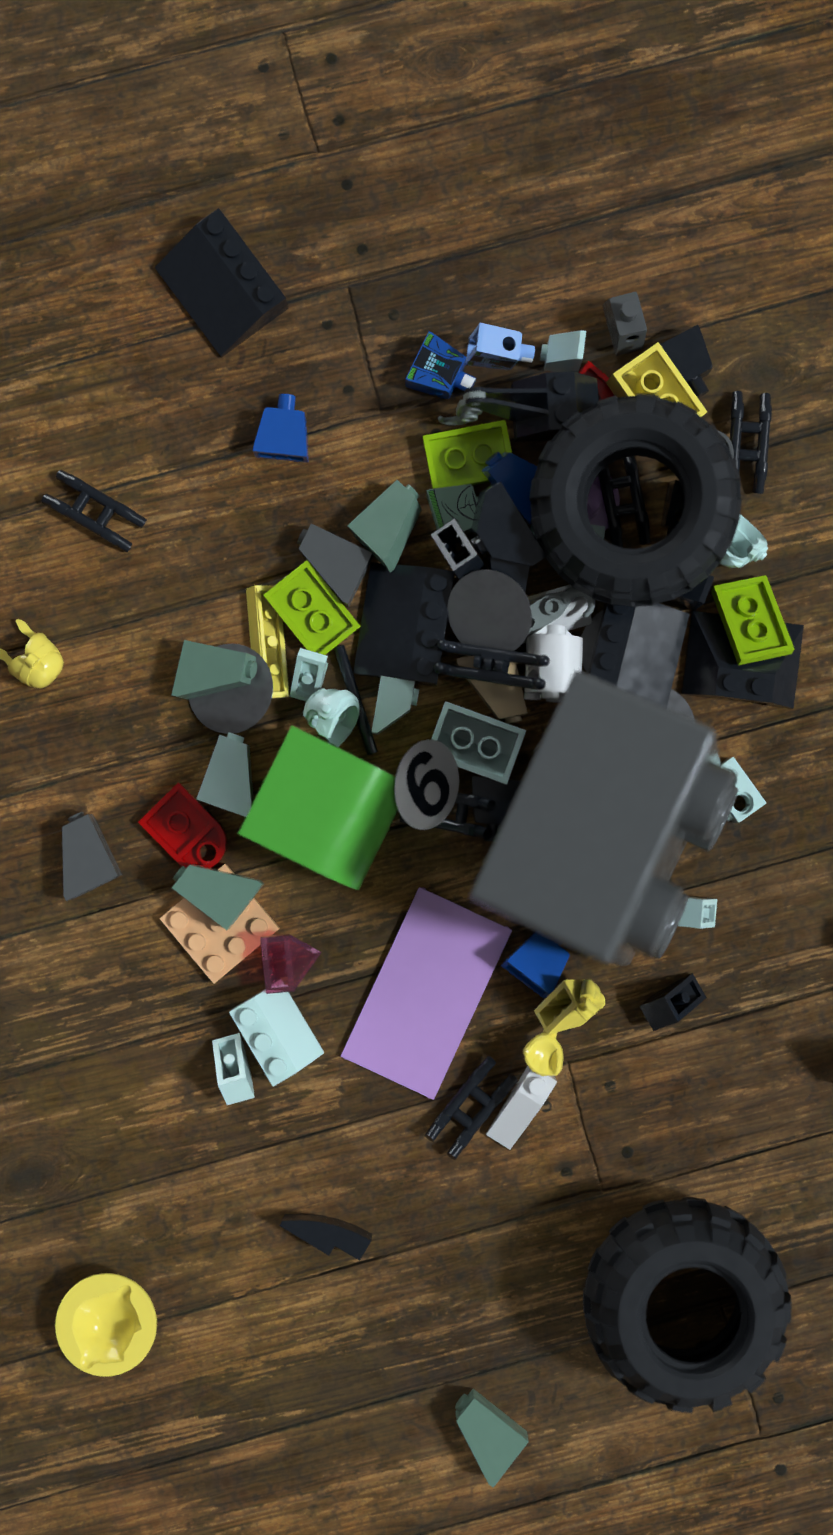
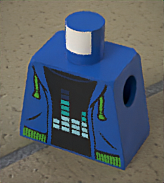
[405,331,476,399]

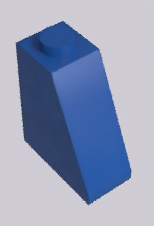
[482,452,537,524]

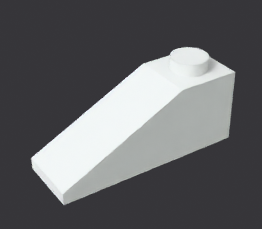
[486,1066,558,1150]

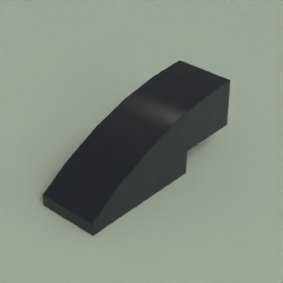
[280,1213,372,1261]

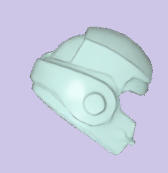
[720,515,768,568]
[303,688,360,748]

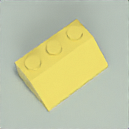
[606,342,707,417]

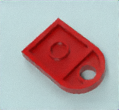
[138,783,227,868]

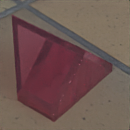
[260,934,322,994]

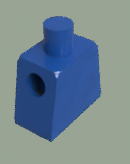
[253,394,309,463]
[501,931,570,999]

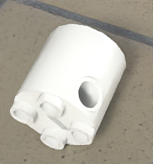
[524,625,583,702]

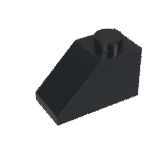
[639,973,707,1031]

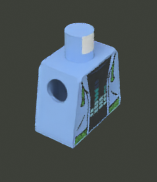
[466,323,535,370]

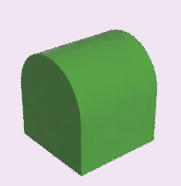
[238,726,398,890]

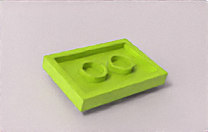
[422,420,512,489]
[263,560,361,655]
[711,575,794,665]

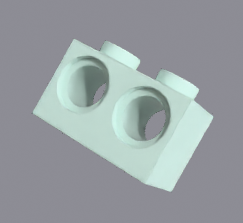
[720,757,766,823]

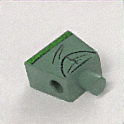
[426,484,478,535]

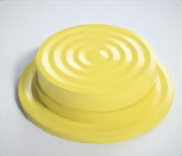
[55,1273,157,1376]

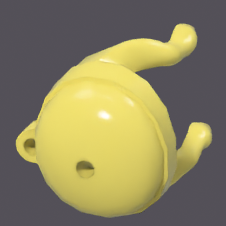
[0,619,64,688]

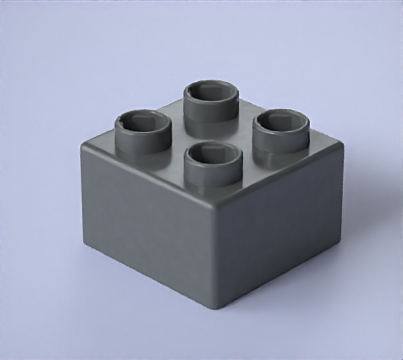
[470,670,738,966]

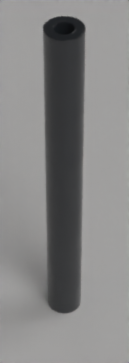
[333,645,378,755]

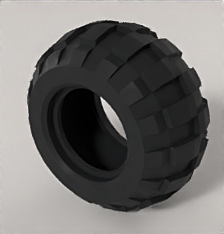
[583,1197,792,1413]

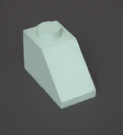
[540,330,586,372]
[372,676,419,734]
[212,1033,255,1105]

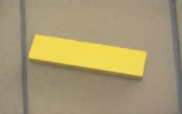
[246,586,289,699]

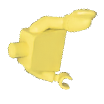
[523,979,605,1076]

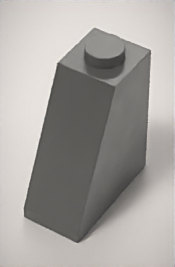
[297,524,373,607]
[62,812,122,901]

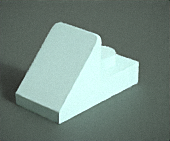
[289,648,328,701]

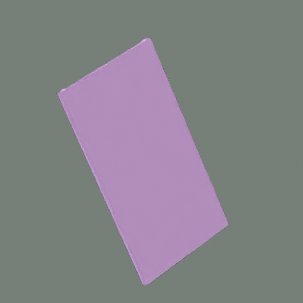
[341,887,512,1100]

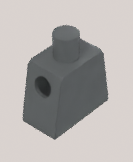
[602,292,647,356]

